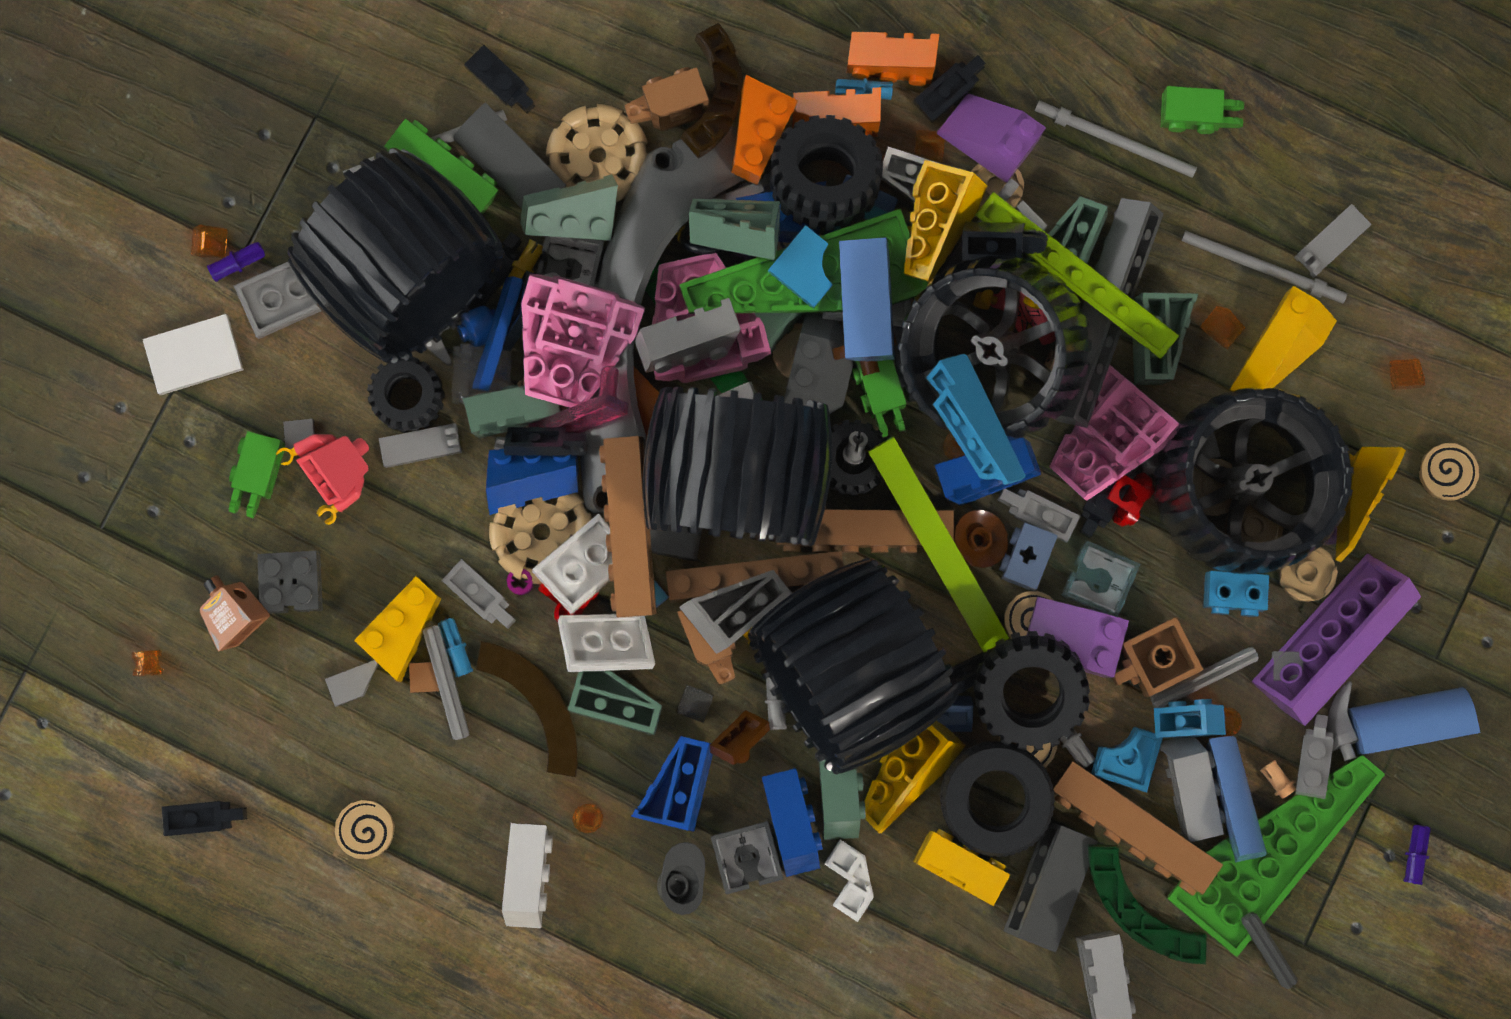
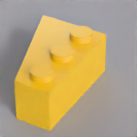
[354,576,441,682]
[913,829,1010,906]

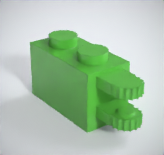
[1161,86,1244,134]
[851,360,907,437]
[229,431,285,518]

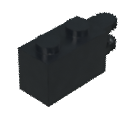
[962,221,1048,260]

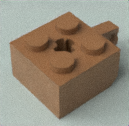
[625,67,709,132]
[677,610,736,685]
[1112,617,1203,697]

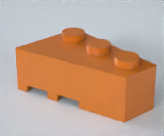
[846,32,939,86]
[731,75,798,185]
[792,87,881,137]

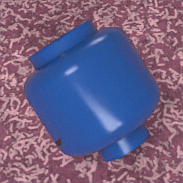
[457,305,496,348]

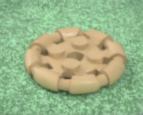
[546,104,649,202]
[489,493,593,584]

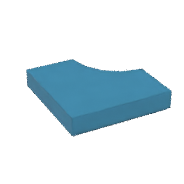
[768,225,833,309]
[1091,727,1163,793]

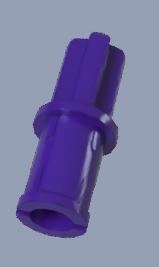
[207,242,265,282]
[1403,825,1431,885]

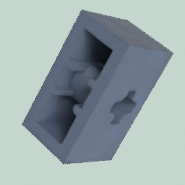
[999,522,1058,591]

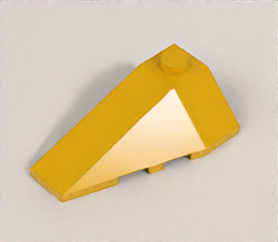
[904,160,988,282]
[1229,286,1337,392]
[1335,447,1406,563]
[864,720,966,833]

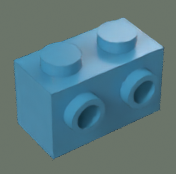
[1203,571,1269,617]
[1154,699,1226,738]

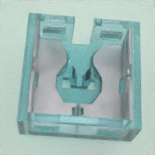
[1061,541,1141,617]

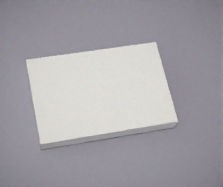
[142,314,244,395]
[532,514,613,615]
[558,614,655,672]

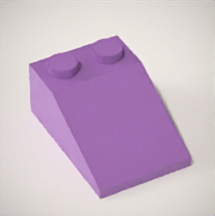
[937,94,1046,183]
[1027,597,1129,678]

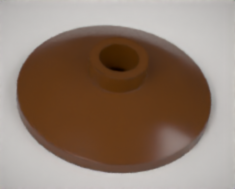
[954,510,1008,568]

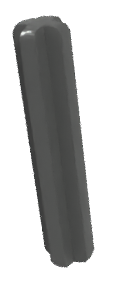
[1241,912,1297,989]

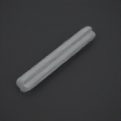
[423,625,469,740]
[1150,647,1259,708]

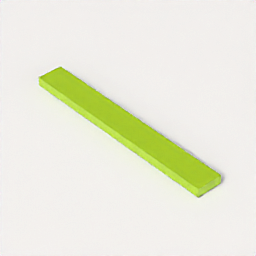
[975,192,1179,359]
[868,436,1010,652]

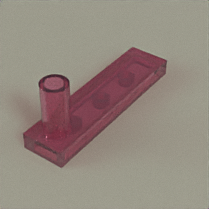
[528,366,629,433]

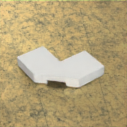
[824,839,874,922]

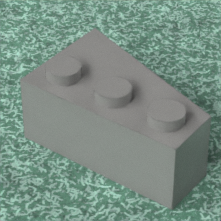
[1160,737,1226,842]

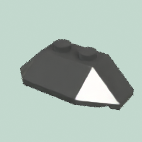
[784,312,854,414]

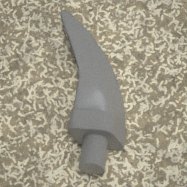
[1327,681,1359,762]

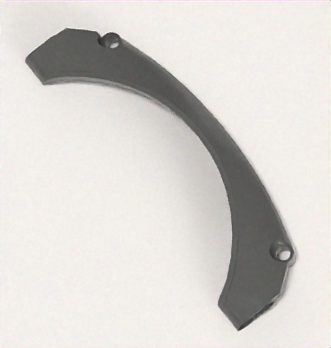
[579,127,745,561]

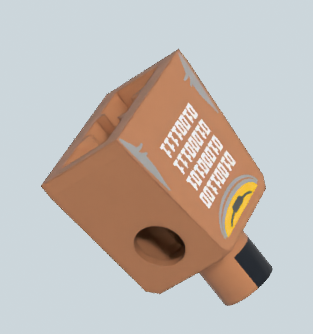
[200,576,270,652]

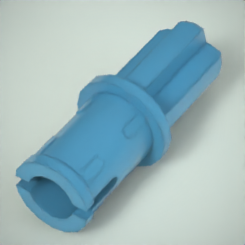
[835,78,893,100]
[438,618,473,677]

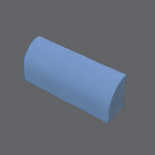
[839,238,895,361]
[1348,687,1481,755]
[1206,736,1267,862]

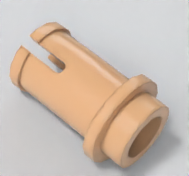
[1260,760,1296,799]

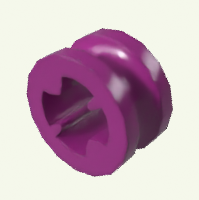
[506,569,534,595]

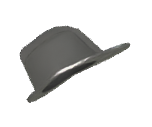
[657,842,705,915]

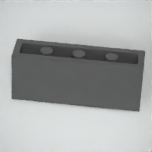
[454,102,566,209]
[1003,822,1098,953]

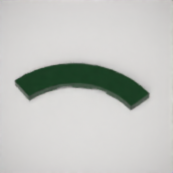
[1088,844,1207,965]

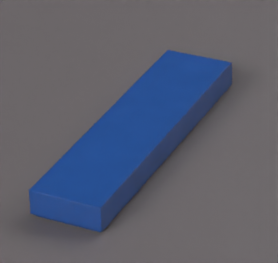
[472,276,523,391]

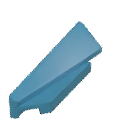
[926,354,1025,485]

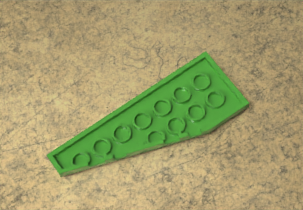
[679,209,928,314]
[1166,755,1385,957]

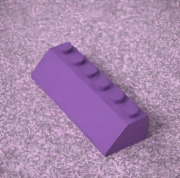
[1252,554,1421,726]

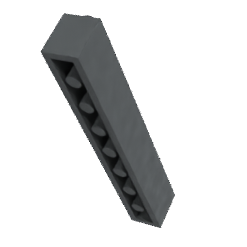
[1055,198,1163,428]

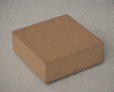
[409,662,440,693]

